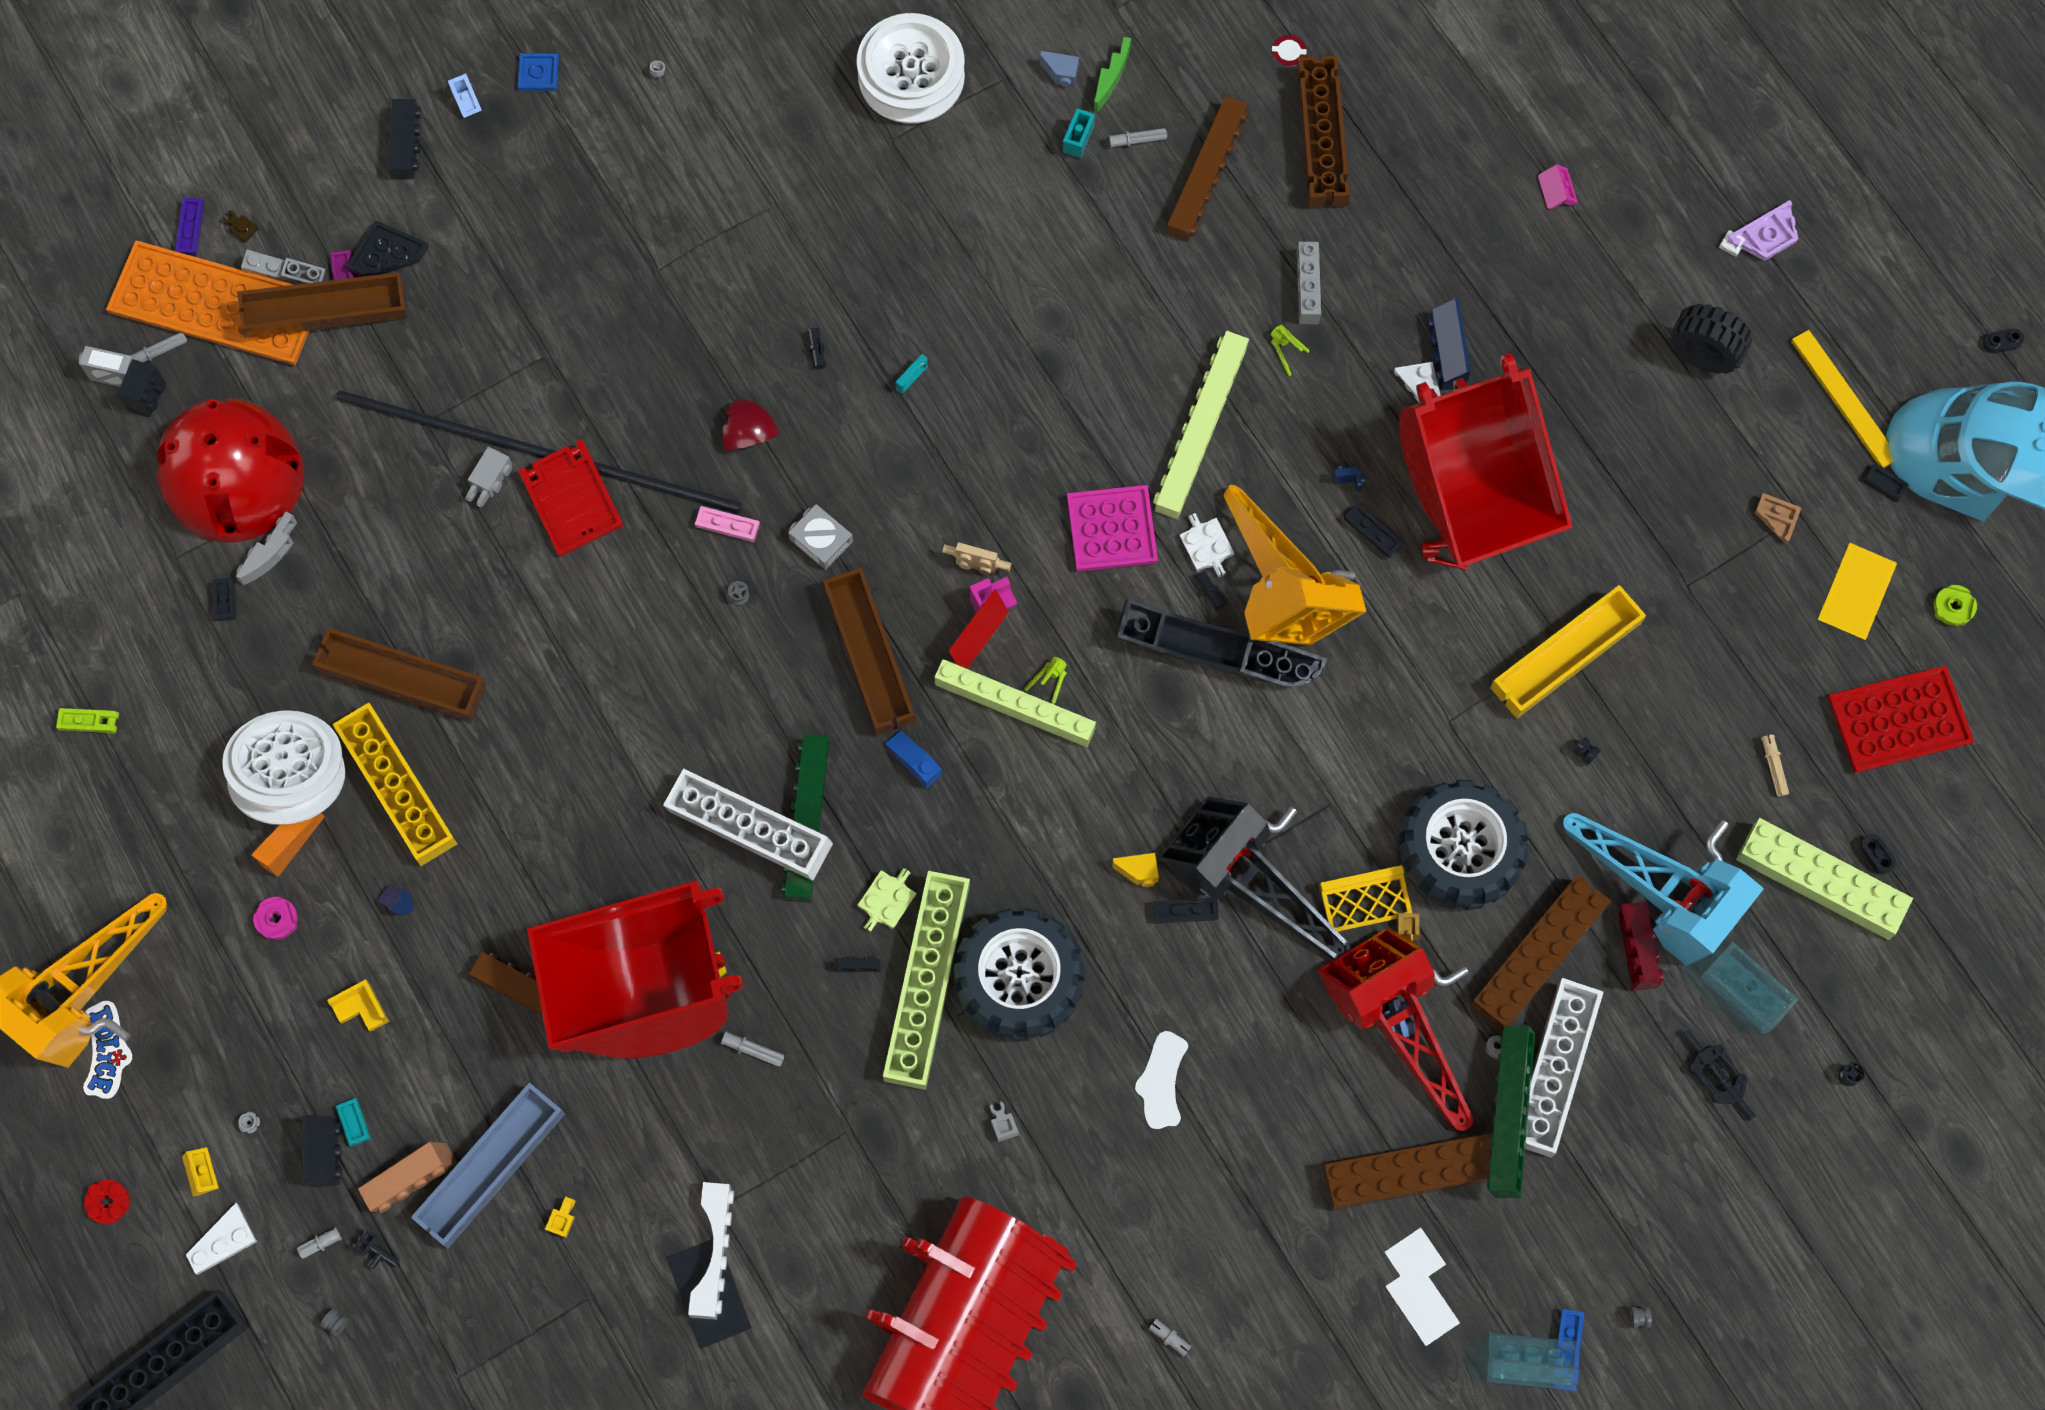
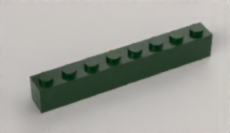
[782,734,830,903]
[1487,1025,1535,1198]

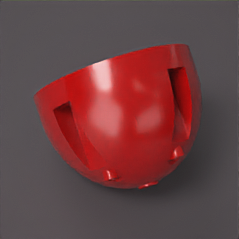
[157,398,304,543]

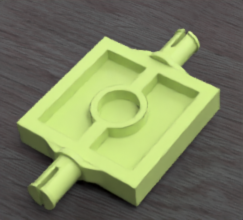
[858,868,916,932]

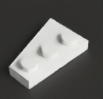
[186,1203,257,1275]

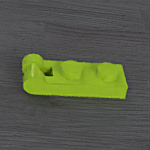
[56,708,119,734]

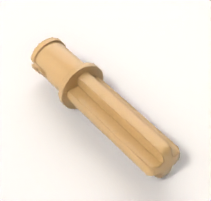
[1761,735,1789,797]

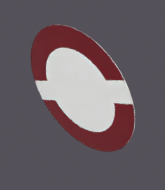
[1272,35,1307,66]

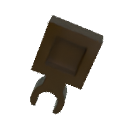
[222,210,259,243]

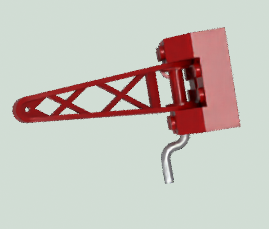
[1317,927,1473,1131]

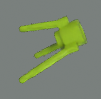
[1271,325,1309,376]
[1024,657,1067,705]

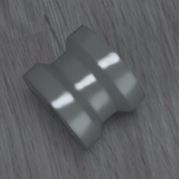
[728,581,750,606]
[1629,1305,1652,1329]
[320,1308,349,1337]

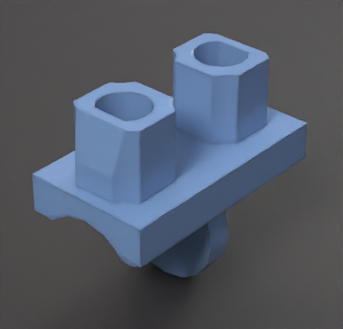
[1384,999,1415,1038]

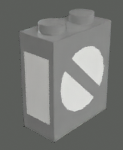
[79,346,133,387]
[788,504,853,570]

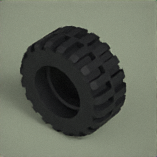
[1670,304,1752,374]

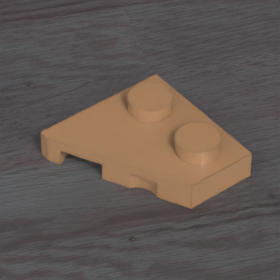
[1755,493,1801,544]

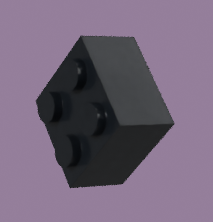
[117,359,166,417]

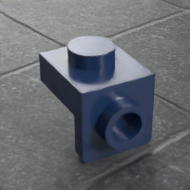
[1333,466,1365,492]

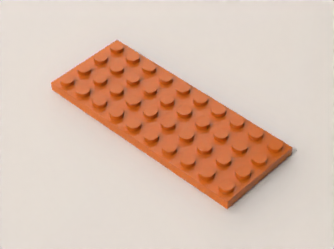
[106,240,310,366]

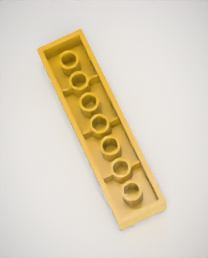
[333,703,457,866]

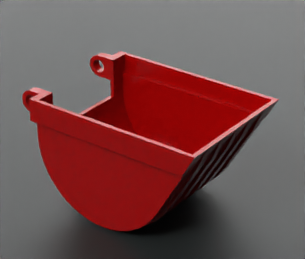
[1399,353,1573,568]
[527,880,743,1058]

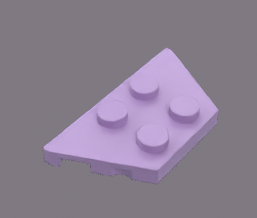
[1728,200,1798,261]

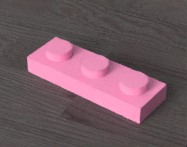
[695,506,760,542]

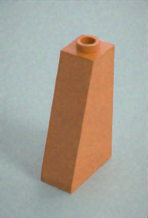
[252,813,325,877]

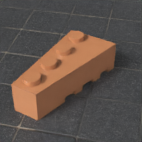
[358,1142,458,1213]

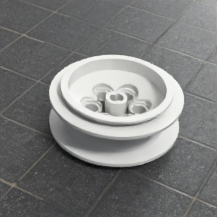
[857,13,965,123]
[223,711,345,825]

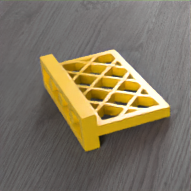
[1318,865,1412,932]

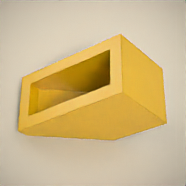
[1112,853,1159,887]

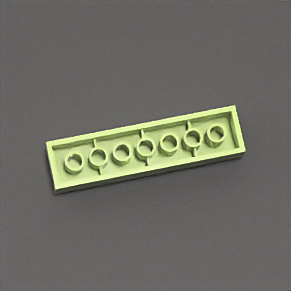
[1736,818,1913,940]

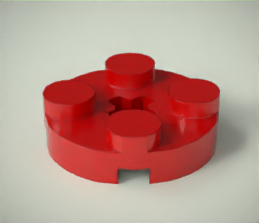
[84,1180,131,1225]

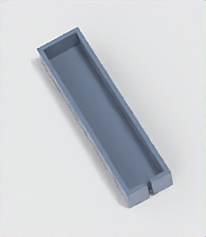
[411,1083,565,1249]

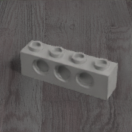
[1297,242,1321,324]

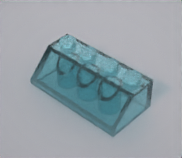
[1487,1333,1579,1391]

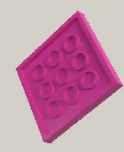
[1067,485,1158,572]

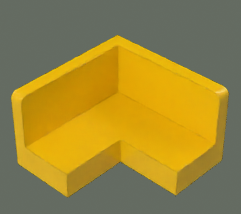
[327,980,390,1032]

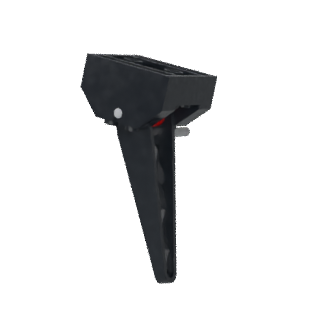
[1157,796,1351,960]

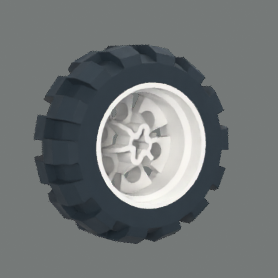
[1397,779,1529,910]
[954,908,1085,1041]

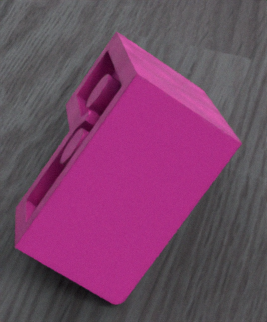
[970,577,1017,613]

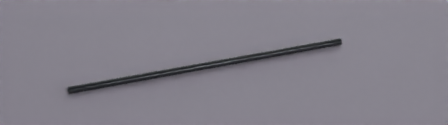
[337,390,742,513]

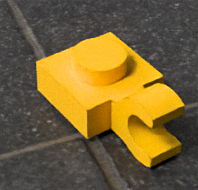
[545,1196,575,1238]

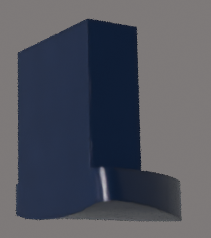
[377,884,413,914]

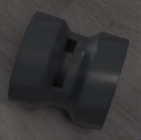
[1572,737,1601,766]
[1839,1062,1866,1087]

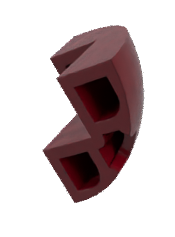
[723,399,780,450]

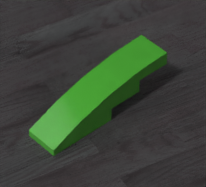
[1094,37,1131,112]

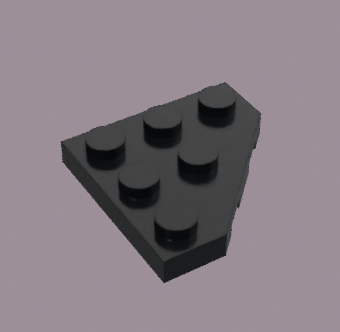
[346,220,429,277]

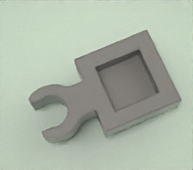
[990,1102,1019,1142]

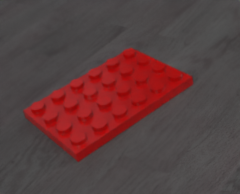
[1827,666,1975,774]

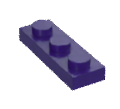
[175,198,204,256]

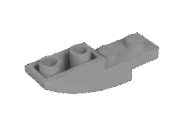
[241,250,326,285]
[236,512,297,585]

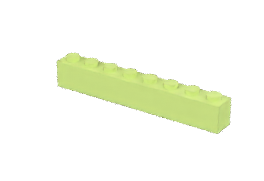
[935,660,1096,747]

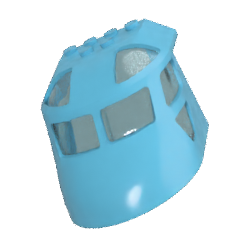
[1886,382,2045,522]

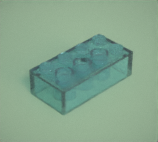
[1700,942,1799,1035]

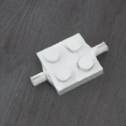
[1180,513,1234,577]

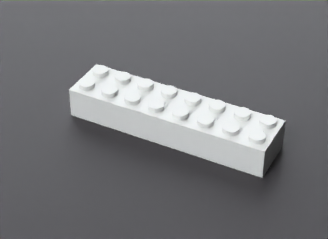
[663,769,833,881]
[1525,978,1603,1158]

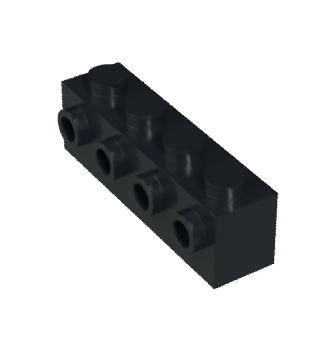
[388,99,422,179]

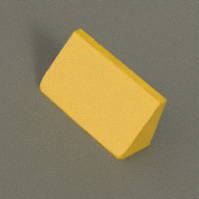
[182,1147,218,1197]

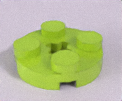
[1934,585,1977,626]

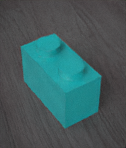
[1063,109,1095,158]

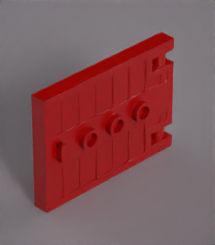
[518,439,624,558]

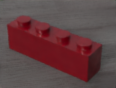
[1617,901,1663,991]

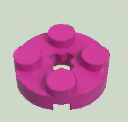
[253,897,298,940]

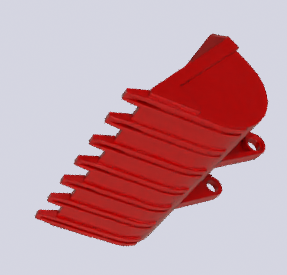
[862,1196,1077,1410]

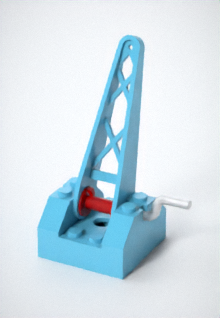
[1563,813,1764,966]

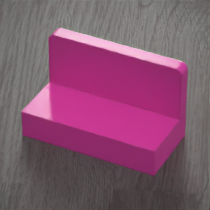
[1538,164,1578,210]

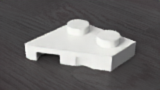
[1394,362,1441,403]

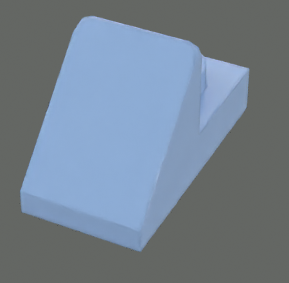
[448,73,482,118]

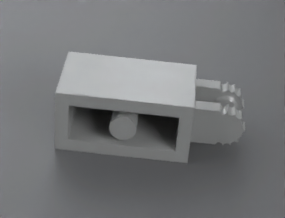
[466,447,512,507]

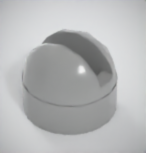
[650,61,665,78]

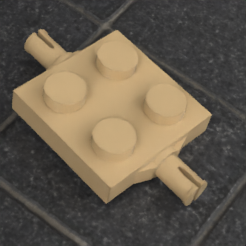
[943,542,1012,575]

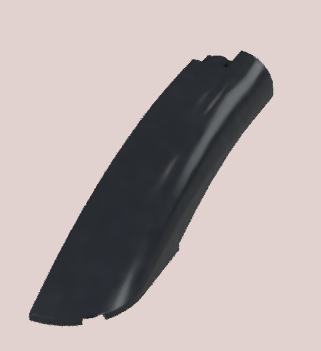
[1115,598,1327,687]

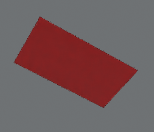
[949,588,1009,669]

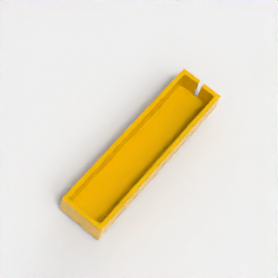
[1490,585,1646,719]

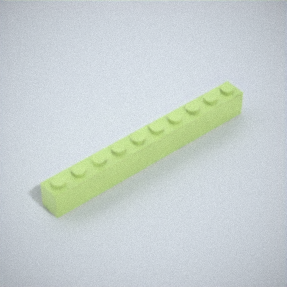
[1153,331,1249,520]

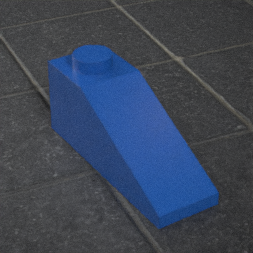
[885,731,942,789]

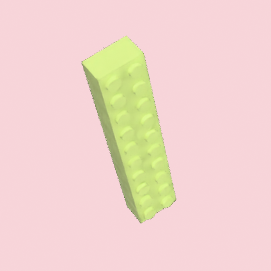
[883,871,970,1090]

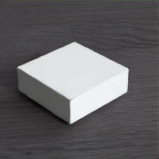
[1719,230,1745,257]

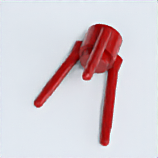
[1422,539,1468,570]

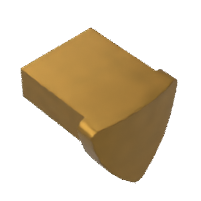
[1397,913,1421,941]

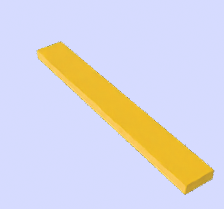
[1791,330,1894,469]

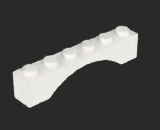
[688,1182,734,1320]

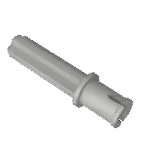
[1109,128,1167,148]
[130,332,187,362]
[721,1031,784,1066]

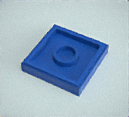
[518,53,559,91]

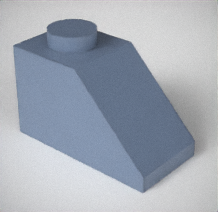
[1040,51,1079,87]

